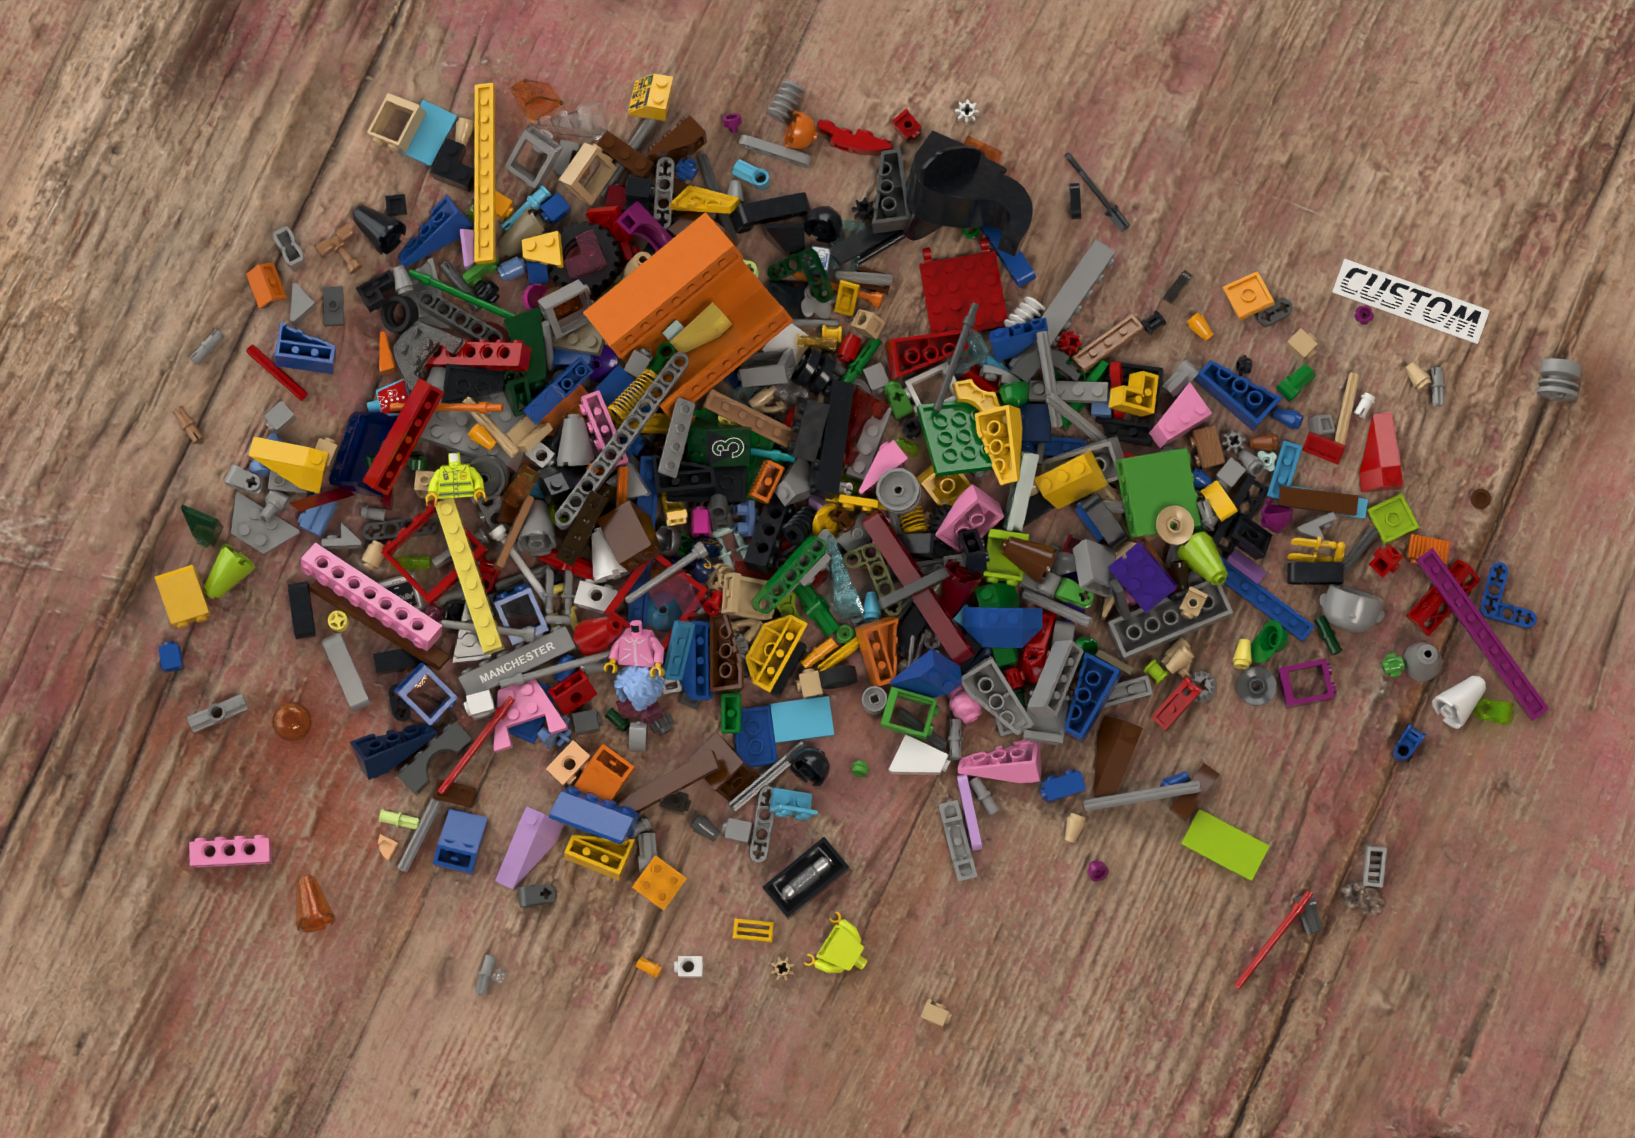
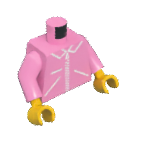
[604,620,665,678]

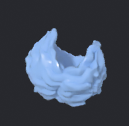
[614,665,665,711]

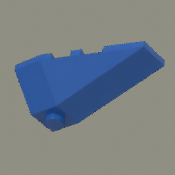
[398,195,473,267]

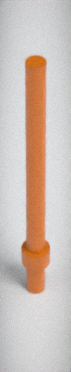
[390,402,504,414]

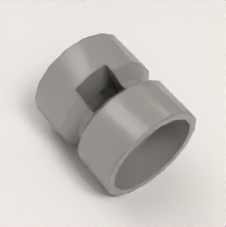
[862,686,887,716]

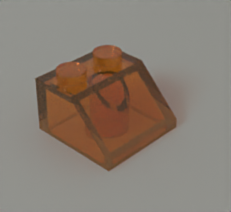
[509,79,564,123]

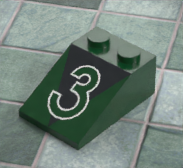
[687,420,752,467]

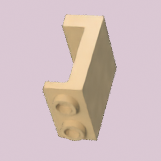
[721,573,776,621]

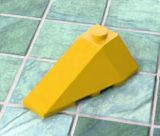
[975,405,1022,485]
[249,437,330,494]

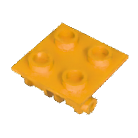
[632,855,687,911]

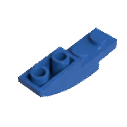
[522,357,593,425]

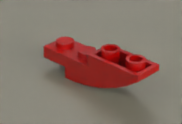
[816,119,893,156]

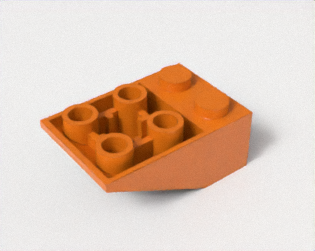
[574,744,636,801]

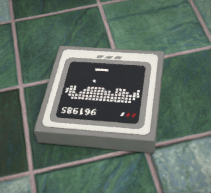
[377,572,425,611]

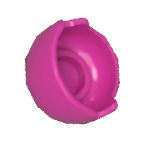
[522,284,550,311]

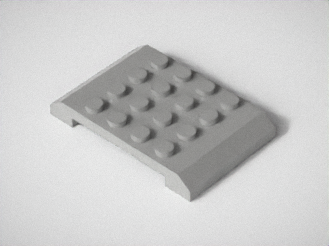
[418,367,534,474]

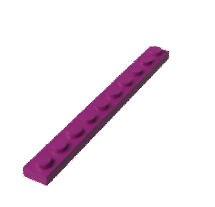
[1416,548,1549,721]

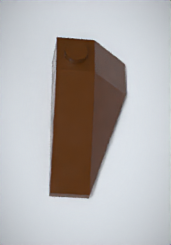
[710,612,744,694]

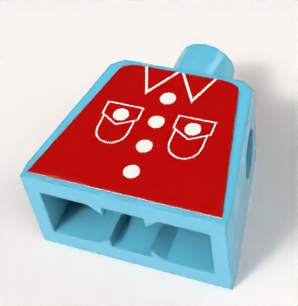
[367,379,410,420]

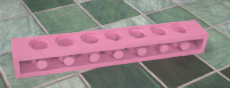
[301,543,442,651]

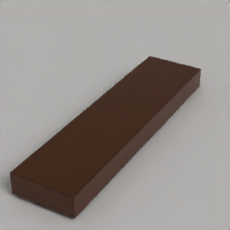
[1278,486,1358,516]

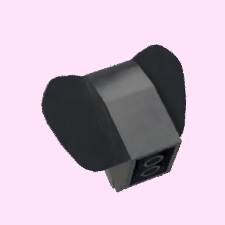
[903,130,1033,257]

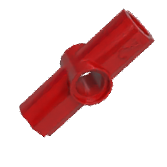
[539,548,594,581]

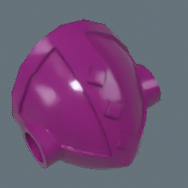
[1261,498,1294,533]

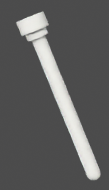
[489,525,546,604]

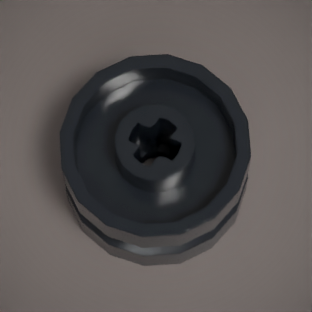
[791,344,837,395]

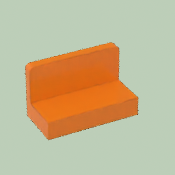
[246,263,287,308]

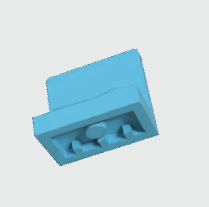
[769,788,818,821]

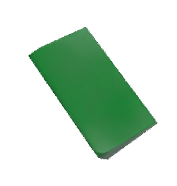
[721,693,742,734]

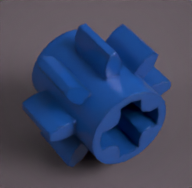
[675,157,699,182]
[621,434,645,457]

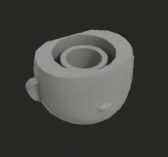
[1319,584,1385,633]

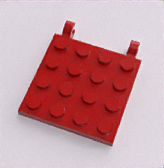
[919,238,1008,334]

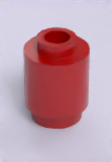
[836,333,862,364]

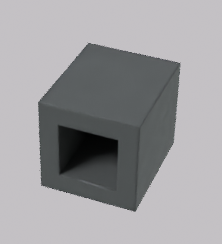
[572,709,603,736]

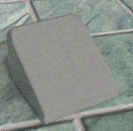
[1308,414,1336,436]

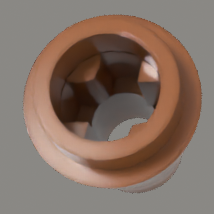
[1250,433,1278,452]

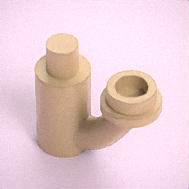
[747,384,788,414]
[730,618,763,646]
[1161,637,1191,679]

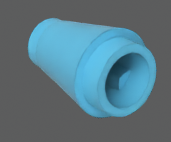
[862,592,881,622]

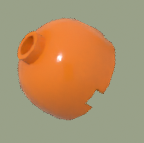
[784,111,818,150]

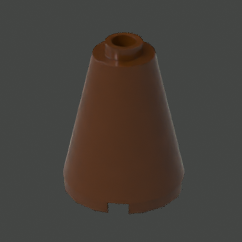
[1000,536,1057,584]

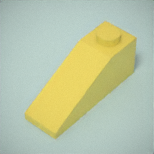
[670,302,733,353]

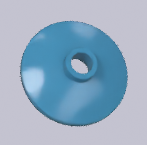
[647,592,683,631]

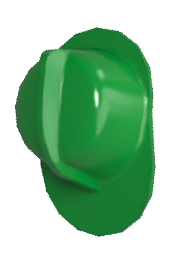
[996,382,1030,408]
[1251,620,1289,663]

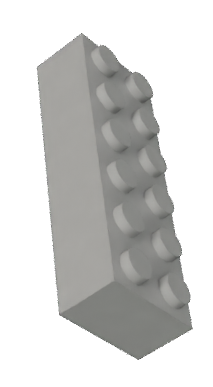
[1107,581,1233,662]

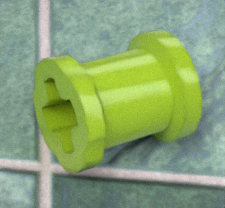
[1143,659,1169,685]

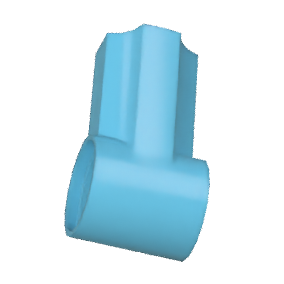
[732,159,771,191]

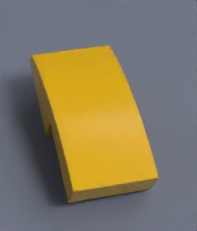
[1201,480,1238,522]

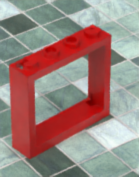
[381,499,489,606]
[603,554,708,653]

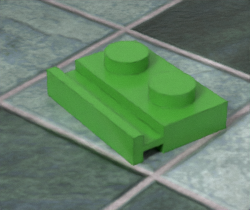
[462,255,500,287]

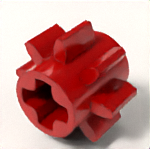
[1056,331,1082,355]
[1004,668,1027,690]

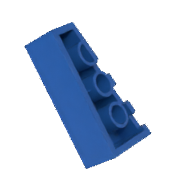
[1194,360,1282,432]
[1064,652,1122,743]

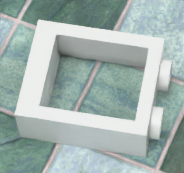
[903,362,957,416]

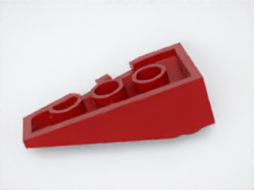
[1359,412,1403,493]

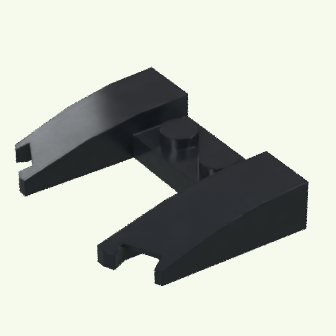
[1097,363,1164,447]
[896,604,982,676]

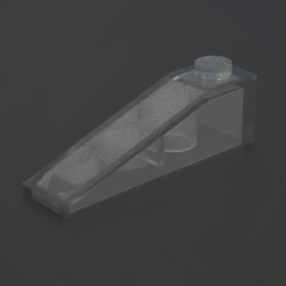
[526,102,607,139]

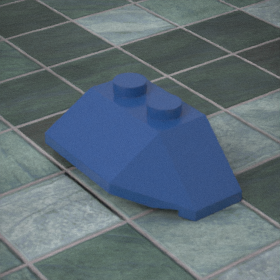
[963,607,1043,648]
[680,621,714,701]

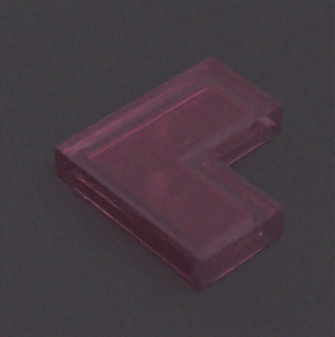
[564,229,607,280]
[648,572,702,616]
[616,698,663,724]

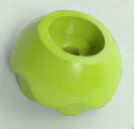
[549,504,569,526]

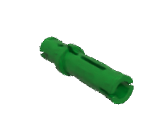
[840,338,882,384]

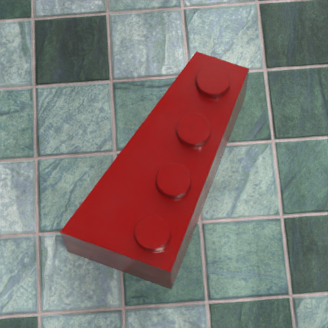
[885,330,969,381]

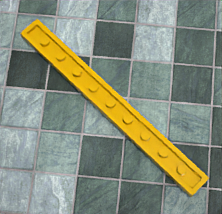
[474,83,495,265]

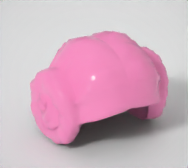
[948,685,982,724]

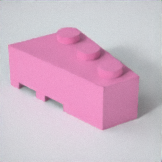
[1149,382,1212,449]

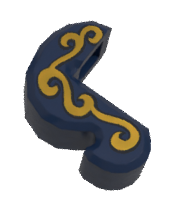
[687,537,723,583]

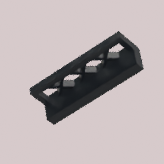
[1212,474,1269,555]

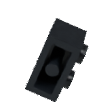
[957,528,990,574]

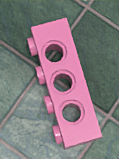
[189,835,272,868]

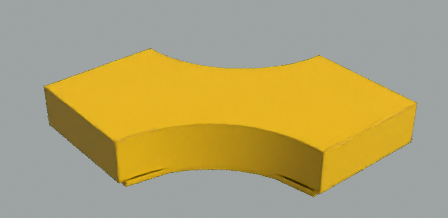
[952,379,1000,412]

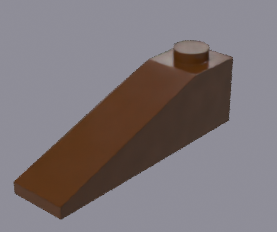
[1094,716,1143,798]

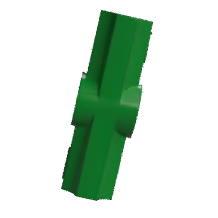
[793,584,841,637]

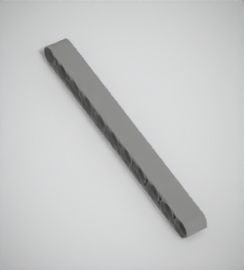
[555,352,689,530]

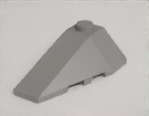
[962,656,1034,735]

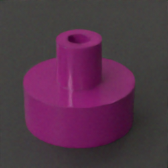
[722,113,742,133]
[1087,861,1109,882]

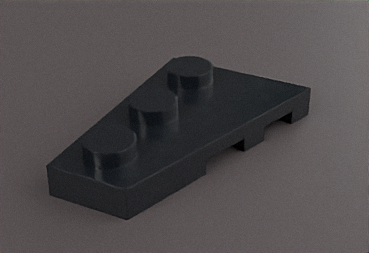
[441,363,505,403]

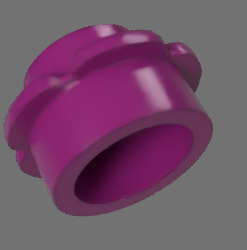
[1354,306,1374,325]

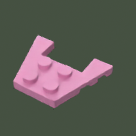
[494,679,568,753]

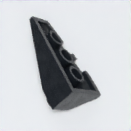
[532,465,617,507]

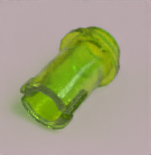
[896,437,920,458]

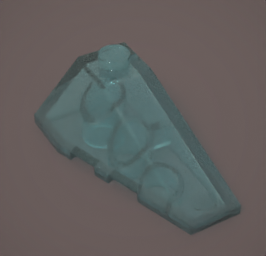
[828,535,866,619]

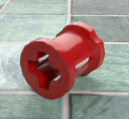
[703,590,723,616]

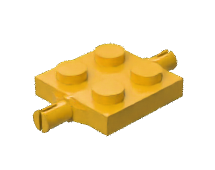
[825,494,887,514]

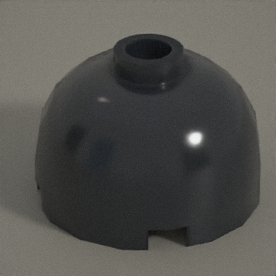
[804,206,843,243]
[789,748,830,786]

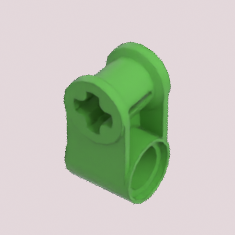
[884,381,914,420]
[1054,577,1093,609]

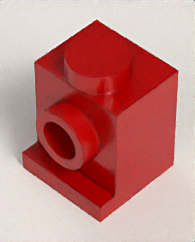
[892,108,922,143]

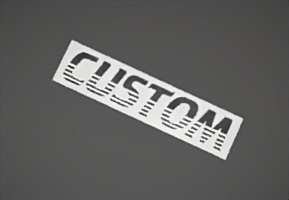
[1332,259,1490,344]

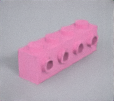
[579,390,629,473]

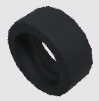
[381,296,419,333]
[819,665,858,689]

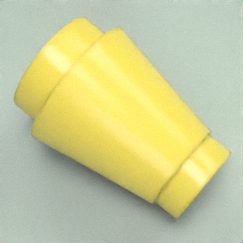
[1232,639,1252,670]

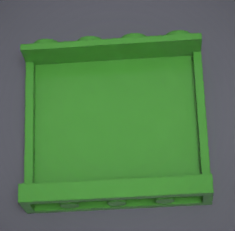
[1115,448,1201,538]

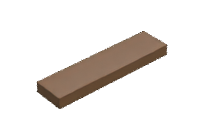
[1072,314,1144,373]
[493,495,534,571]

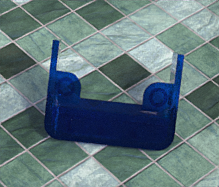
[329,411,396,497]

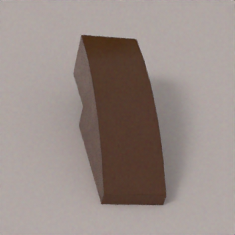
[1170,763,1220,821]

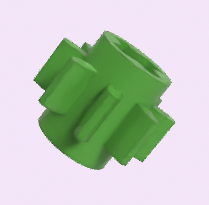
[1381,653,1405,679]

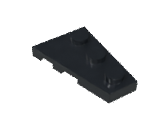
[487,579,537,620]

